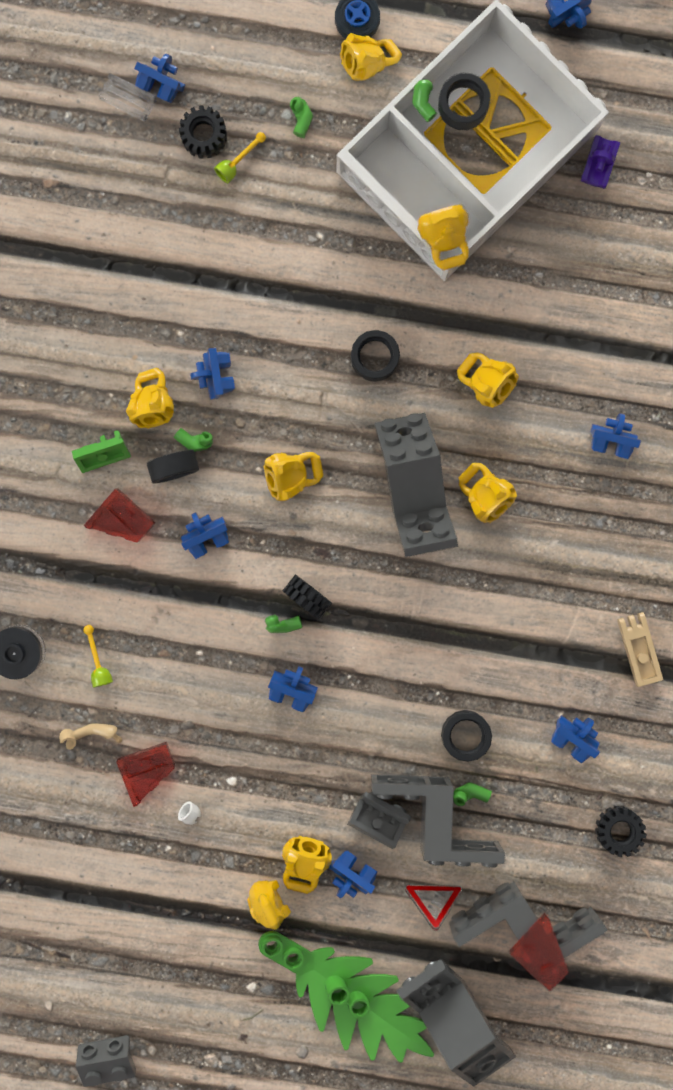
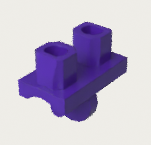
[580,135,621,189]

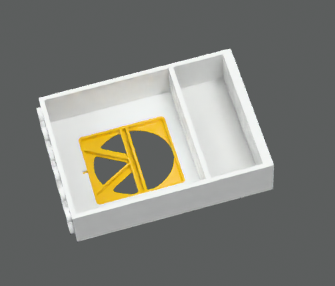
[336,0,609,281]

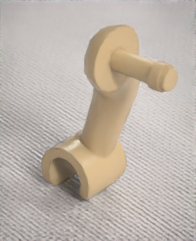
[59,723,122,750]

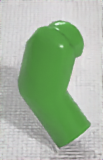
[412,79,437,122]
[290,97,313,138]
[174,428,213,452]
[265,615,303,633]
[453,782,492,806]

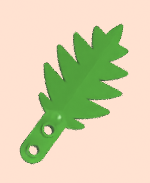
[258,931,434,1063]

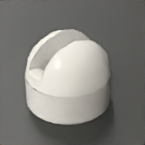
[178,801,201,825]

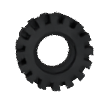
[179,105,227,159]
[282,574,332,620]
[595,806,647,857]

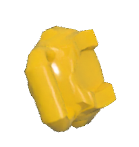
[340,33,402,81]
[417,204,469,270]
[457,352,519,408]
[126,368,174,429]
[263,452,324,501]
[458,463,517,523]
[282,835,332,894]
[247,880,291,930]

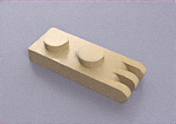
[617,612,663,687]

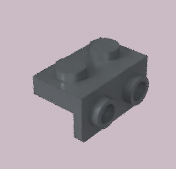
[347,792,411,849]
[76,1035,136,1087]

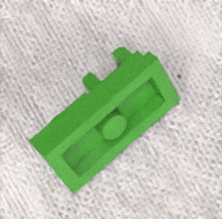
[72,431,131,473]

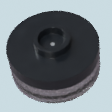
[0,625,46,680]

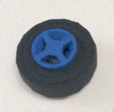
[335,0,380,39]

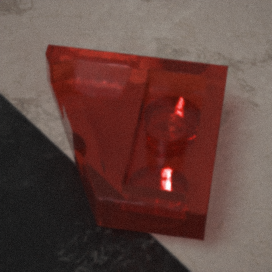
[84,488,156,543]
[116,742,175,807]
[509,913,569,992]

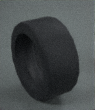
[438,73,490,130]
[351,330,400,382]
[147,450,199,484]
[441,710,492,762]

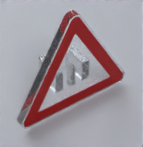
[405,885,462,931]

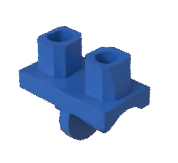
[545,0,592,29]
[134,53,186,103]
[190,348,235,400]
[590,413,641,459]
[181,512,229,559]
[268,666,318,712]
[551,715,600,763]
[329,850,377,899]

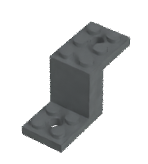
[375,413,458,557]
[371,774,505,868]
[448,881,608,974]
[396,959,516,1087]

